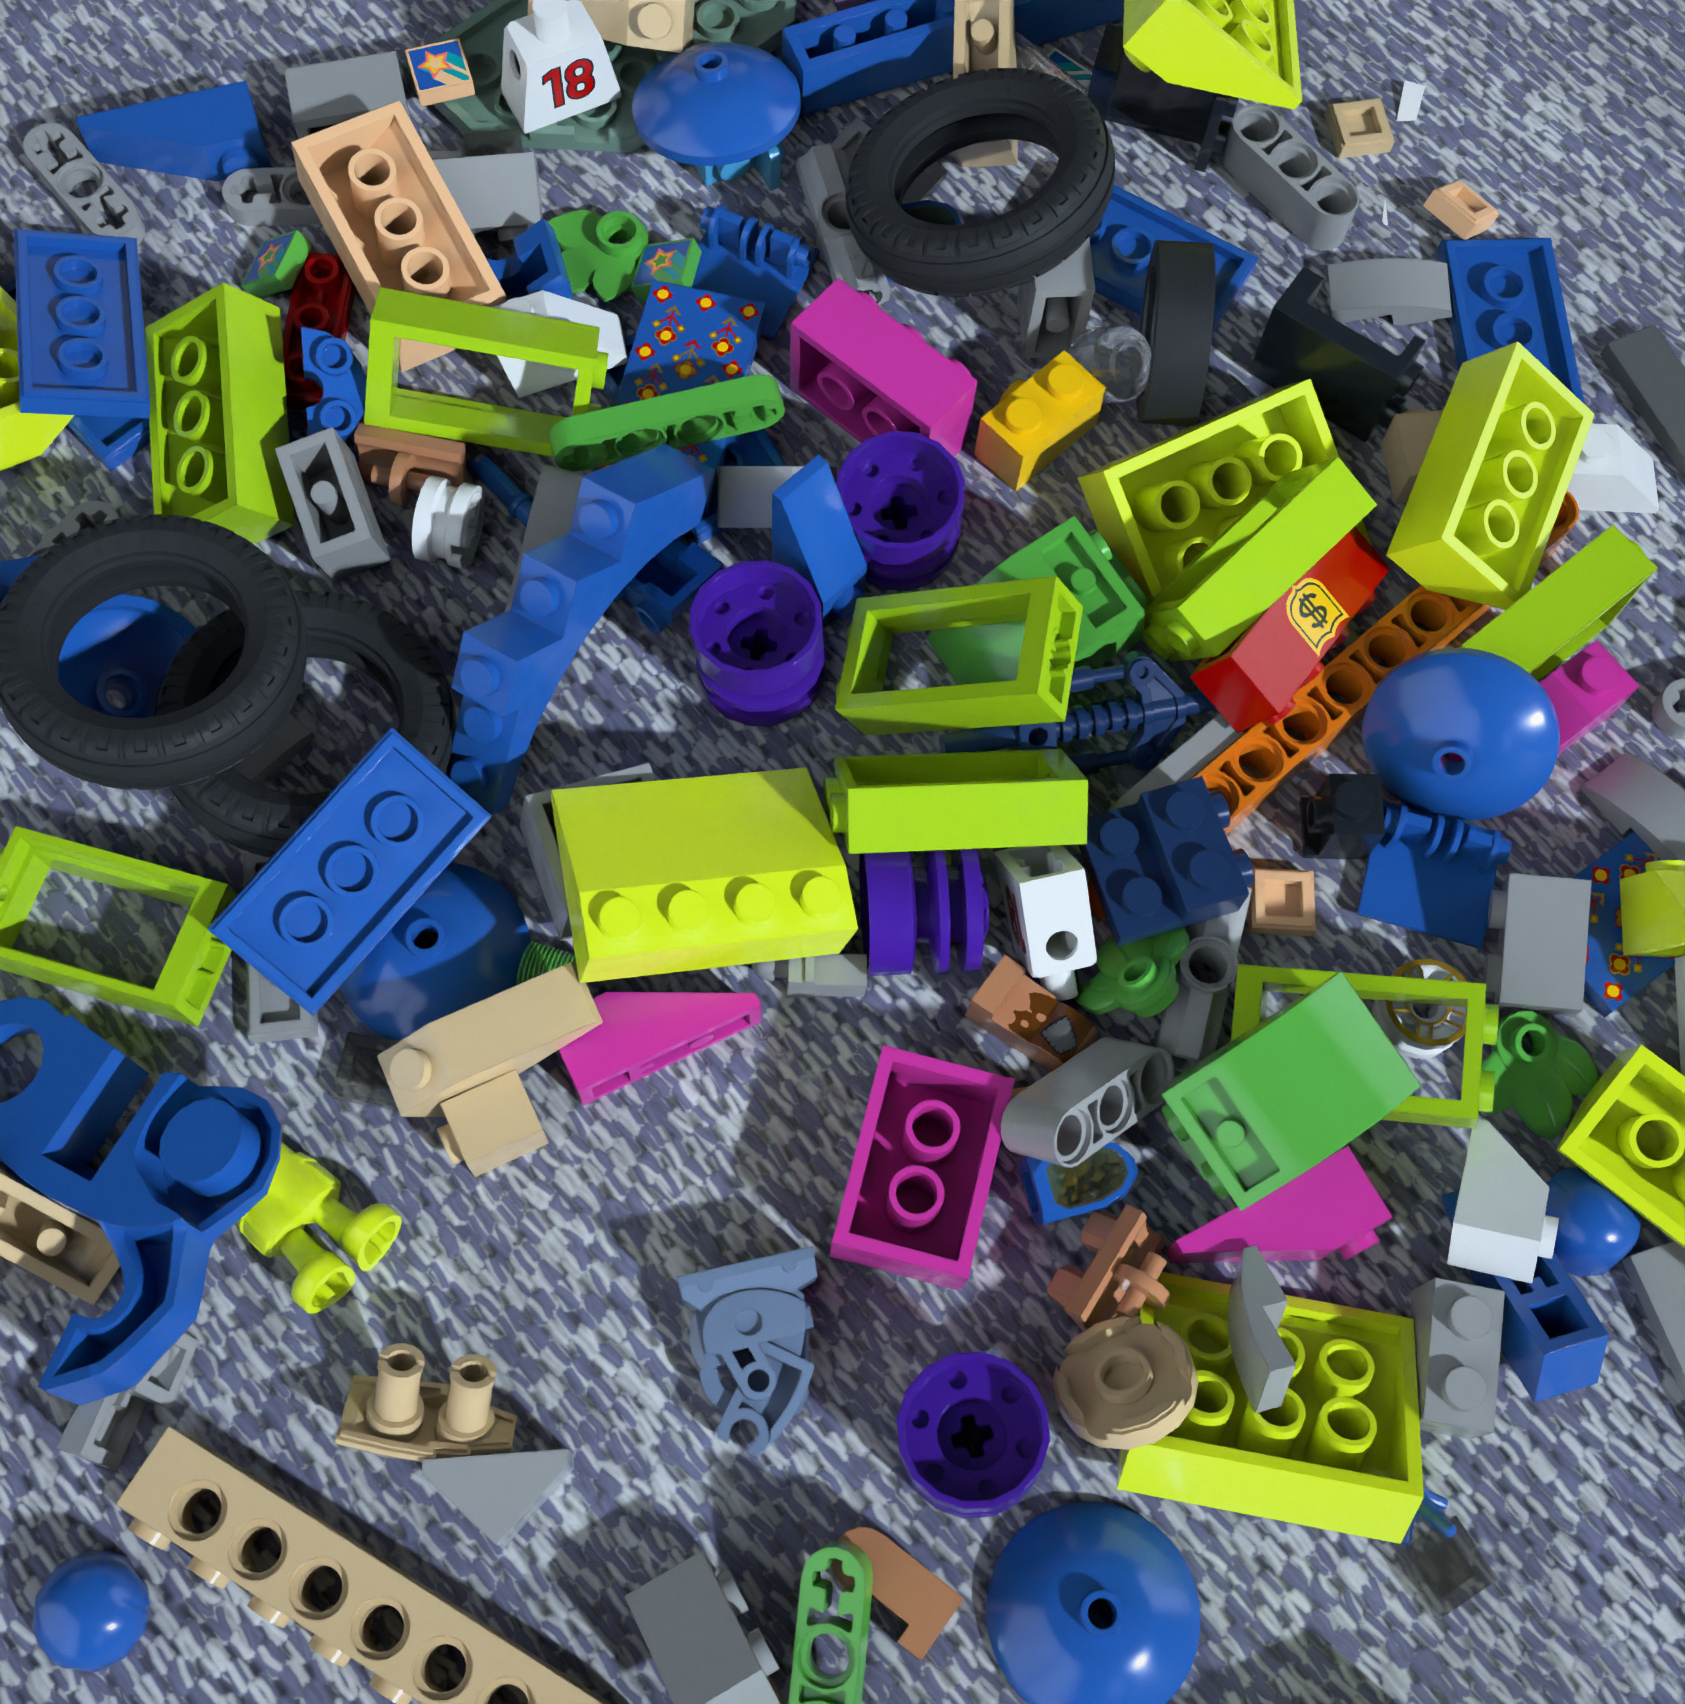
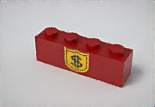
[1190,526,1390,733]

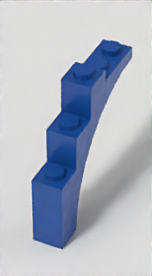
[446,444,715,815]

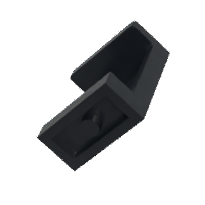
[1087,23,1239,172]
[1248,267,1426,443]

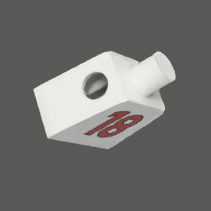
[501,0,622,134]
[994,845,1097,1001]

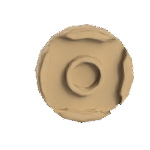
[1053,1316,1199,1450]

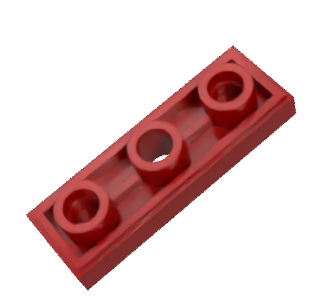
[282,252,356,410]

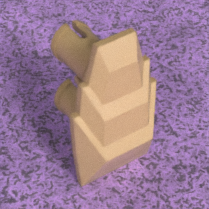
[335,1343,517,1462]

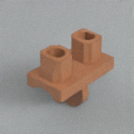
[354,423,467,506]
[1047,1204,1171,1331]

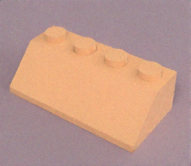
[291,100,506,373]

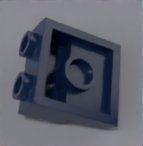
[1078,776,1254,947]

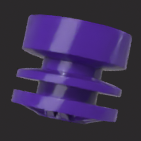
[837,431,965,591]
[690,561,825,726]
[859,849,989,976]
[897,1352,1050,1519]

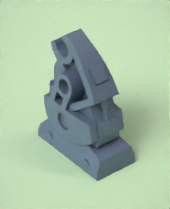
[676,1246,817,1459]

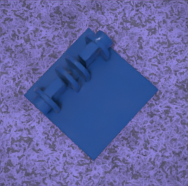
[692,204,820,340]
[1356,800,1511,949]

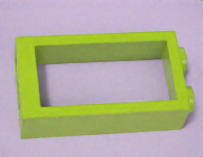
[364,287,609,457]
[1143,457,1377,662]
[1458,525,1658,682]
[835,576,1083,735]
[823,749,1088,854]
[0,826,237,1027]
[1231,964,1499,1129]

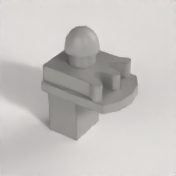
[752,954,867,998]

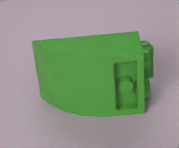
[926,515,1148,685]
[1161,971,1421,1211]

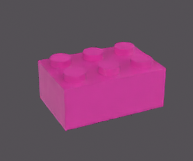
[790,278,977,457]
[829,1045,1015,1291]

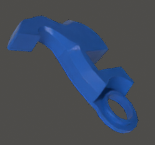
[0,996,282,1406]

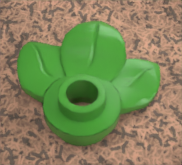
[547,210,649,302]
[1075,927,1189,1018]
[1480,1011,1599,1140]

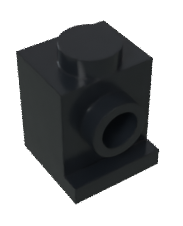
[1299,773,1385,860]

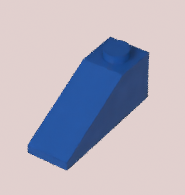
[76,81,271,181]
[772,454,867,628]
[1442,1190,1609,1403]

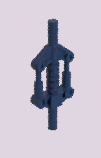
[939,651,1217,776]

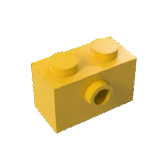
[974,350,1107,492]

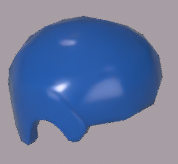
[1545,1167,1641,1277]
[32,1549,150,1672]

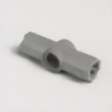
[796,143,890,306]
[1155,887,1252,1072]

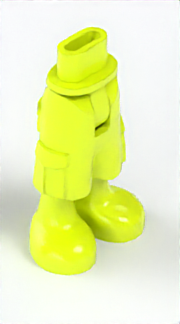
[235,1142,402,1314]

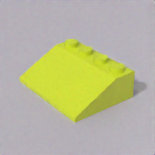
[1123,0,1302,110]
[1077,379,1372,603]
[551,767,858,983]
[1117,1272,1424,1544]

